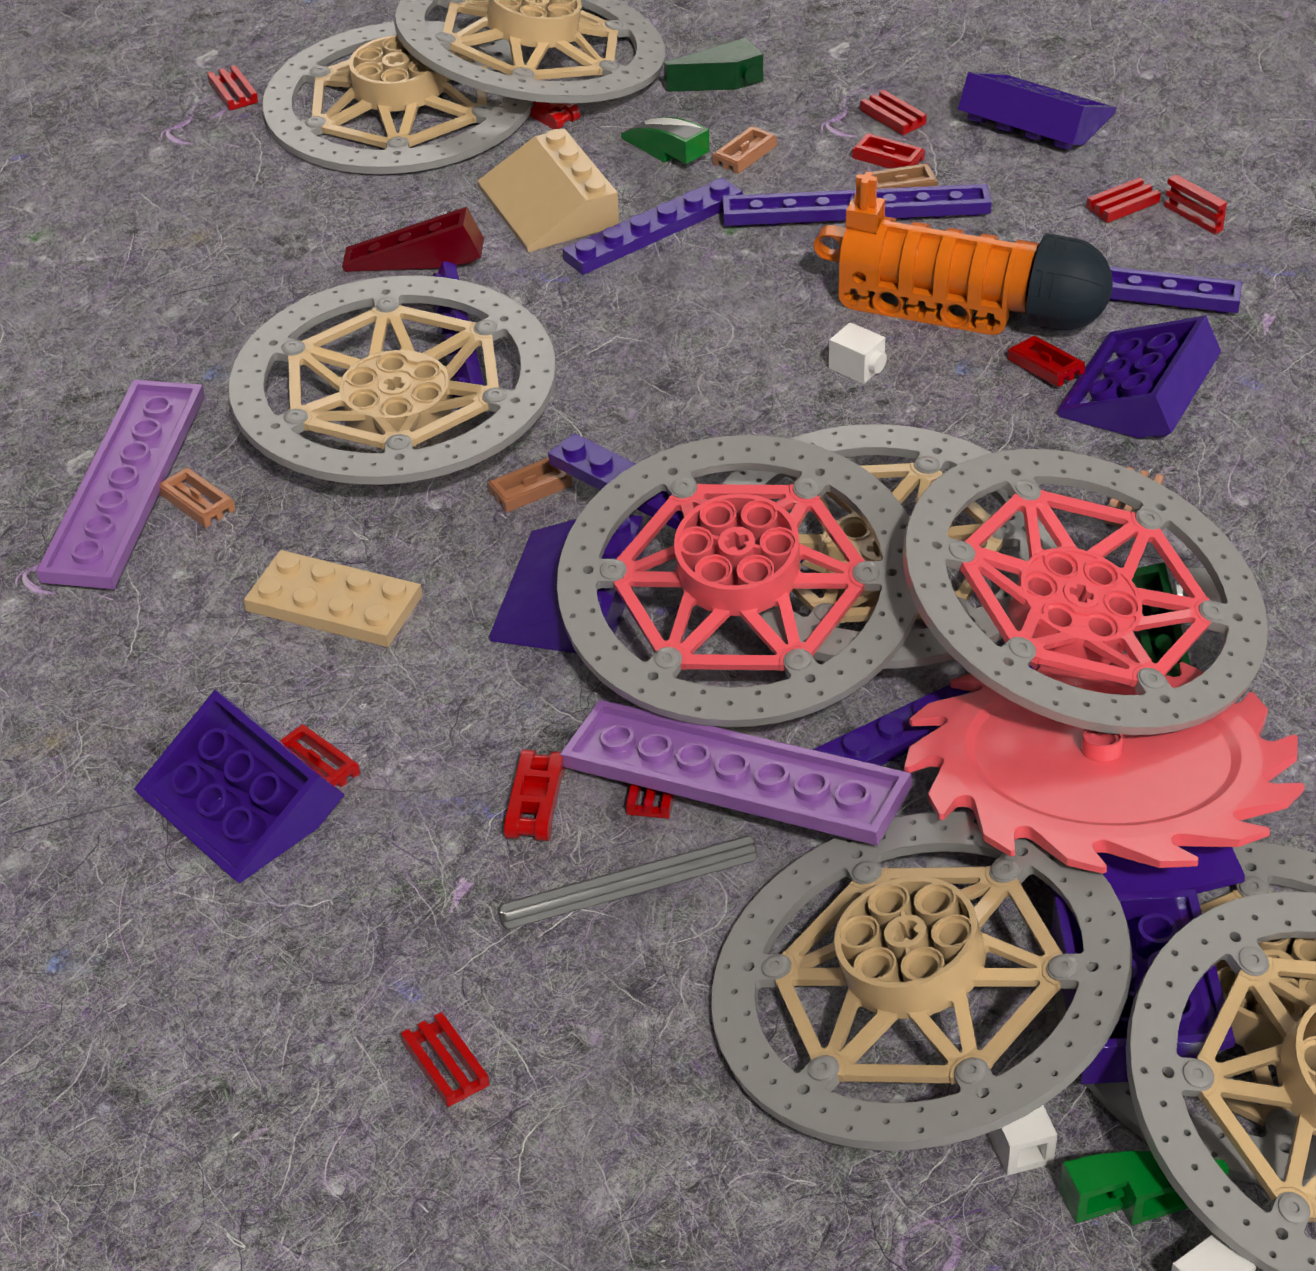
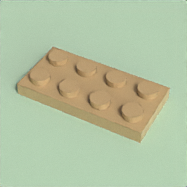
[244,550,422,647]

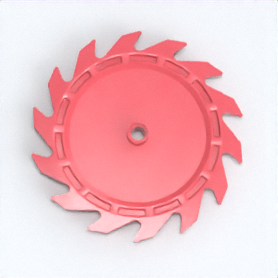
[904,653,1305,874]

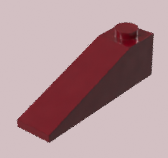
[342,206,484,272]

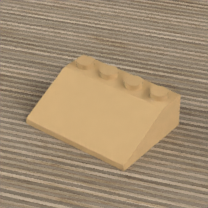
[477,128,619,252]

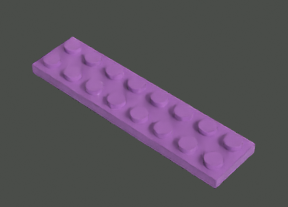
[36,379,205,589]
[560,700,912,846]

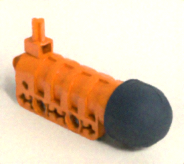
[813,171,1113,335]

